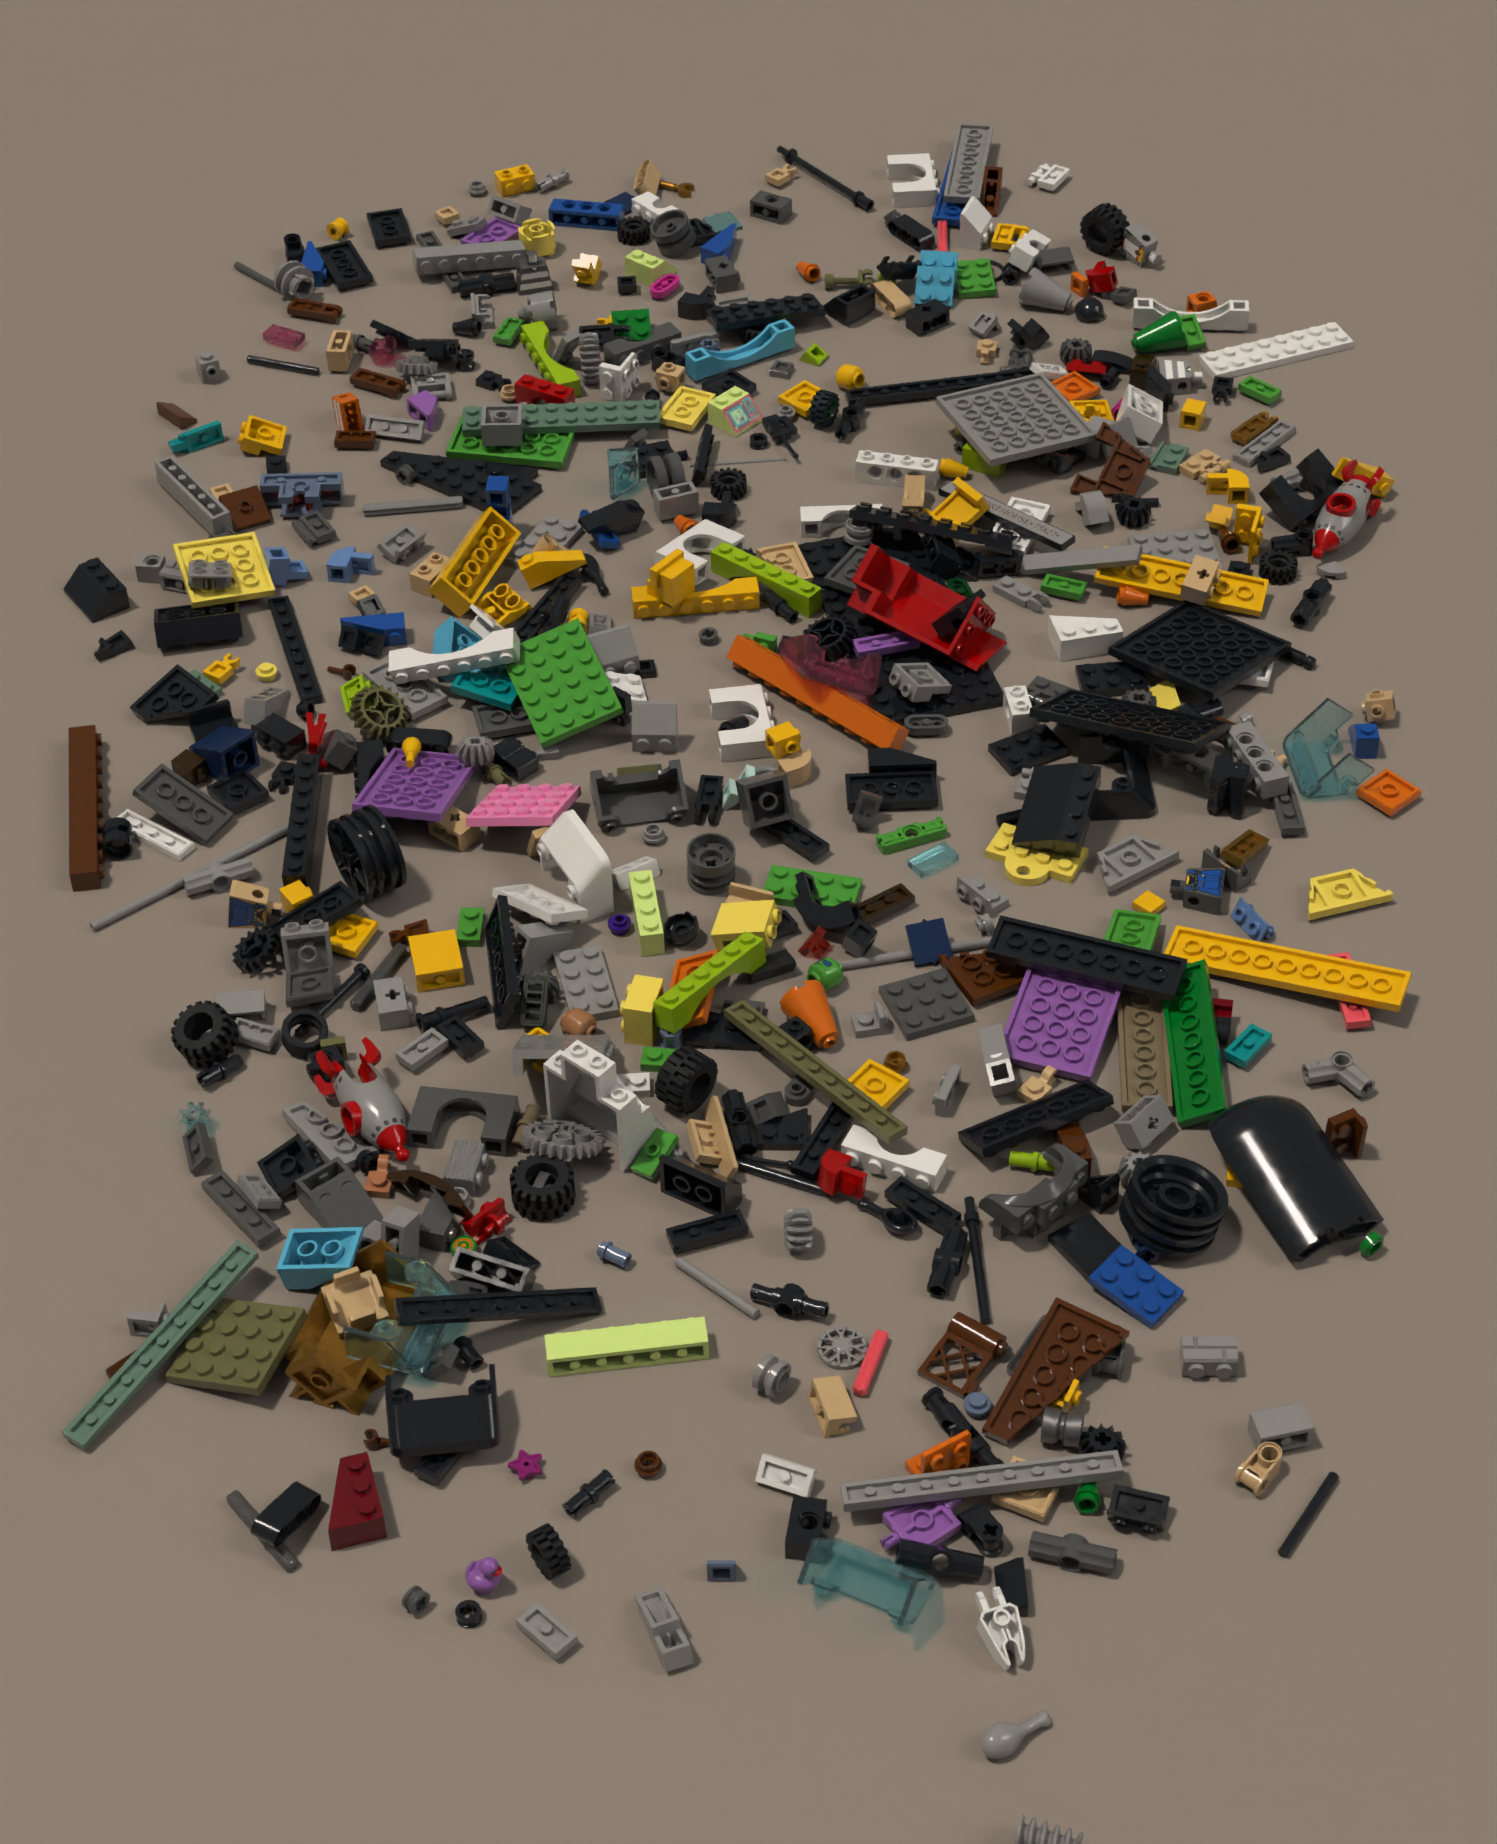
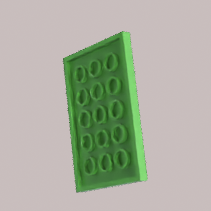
[446,406,577,469]
[504,618,624,748]

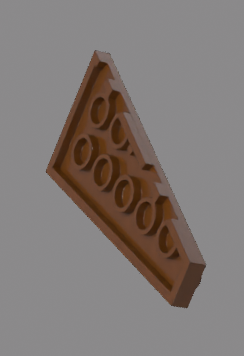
[938,949,1028,1006]
[982,1297,1130,1445]

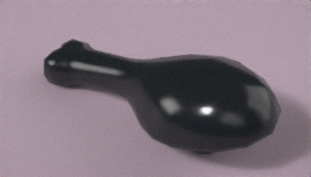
[580,554,609,595]
[857,1197,918,1235]

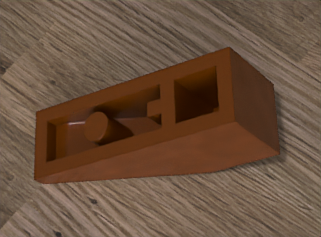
[980,166,1003,216]
[1054,1121,1092,1178]

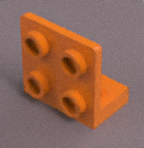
[905,1430,971,1475]

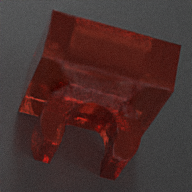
[798,926,830,959]

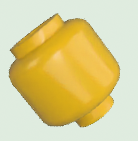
[836,364,865,390]

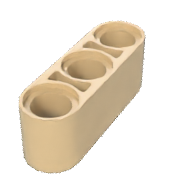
[633,159,661,195]
[870,280,912,318]

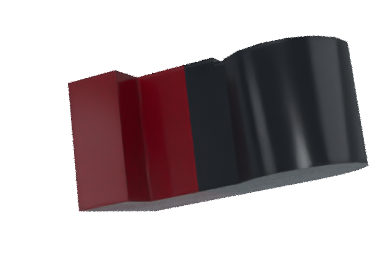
[1213,998,1233,1044]

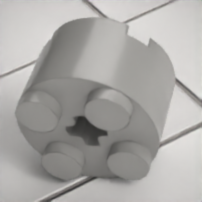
[527,290,559,330]

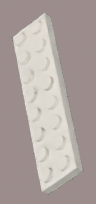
[1198,322,1354,379]

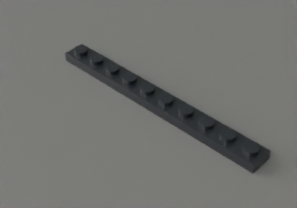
[845,368,1035,406]
[462,573,583,705]

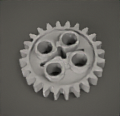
[521,1119,604,1160]

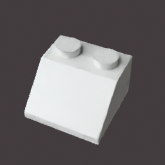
[959,196,994,250]

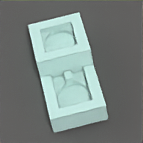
[721,765,755,810]

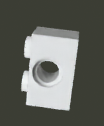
[1003,685,1034,736]

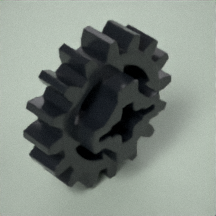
[232,926,281,974]

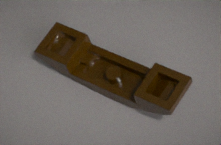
[386,1170,474,1220]

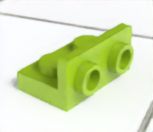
[340,674,373,719]

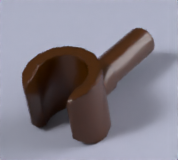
[327,664,356,681]
[363,1429,389,1451]

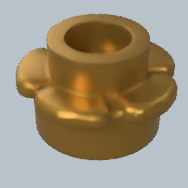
[883,1051,908,1073]

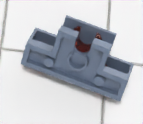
[260,472,345,518]

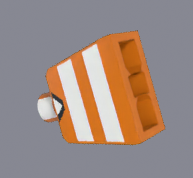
[332,392,364,431]

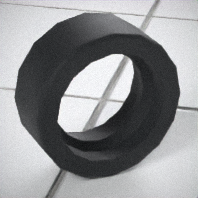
[281,1009,328,1058]

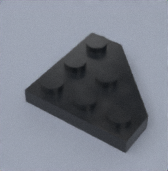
[130,664,219,722]

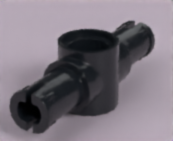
[834,398,868,440]
[750,1283,829,1319]

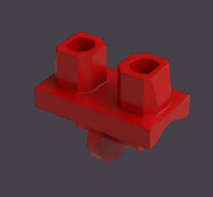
[462,1197,511,1246]

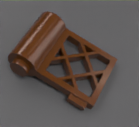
[917,1312,1008,1399]

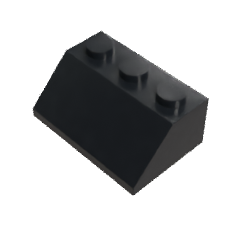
[64,557,130,623]
[659,1154,742,1215]

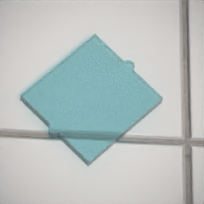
[703,211,743,232]

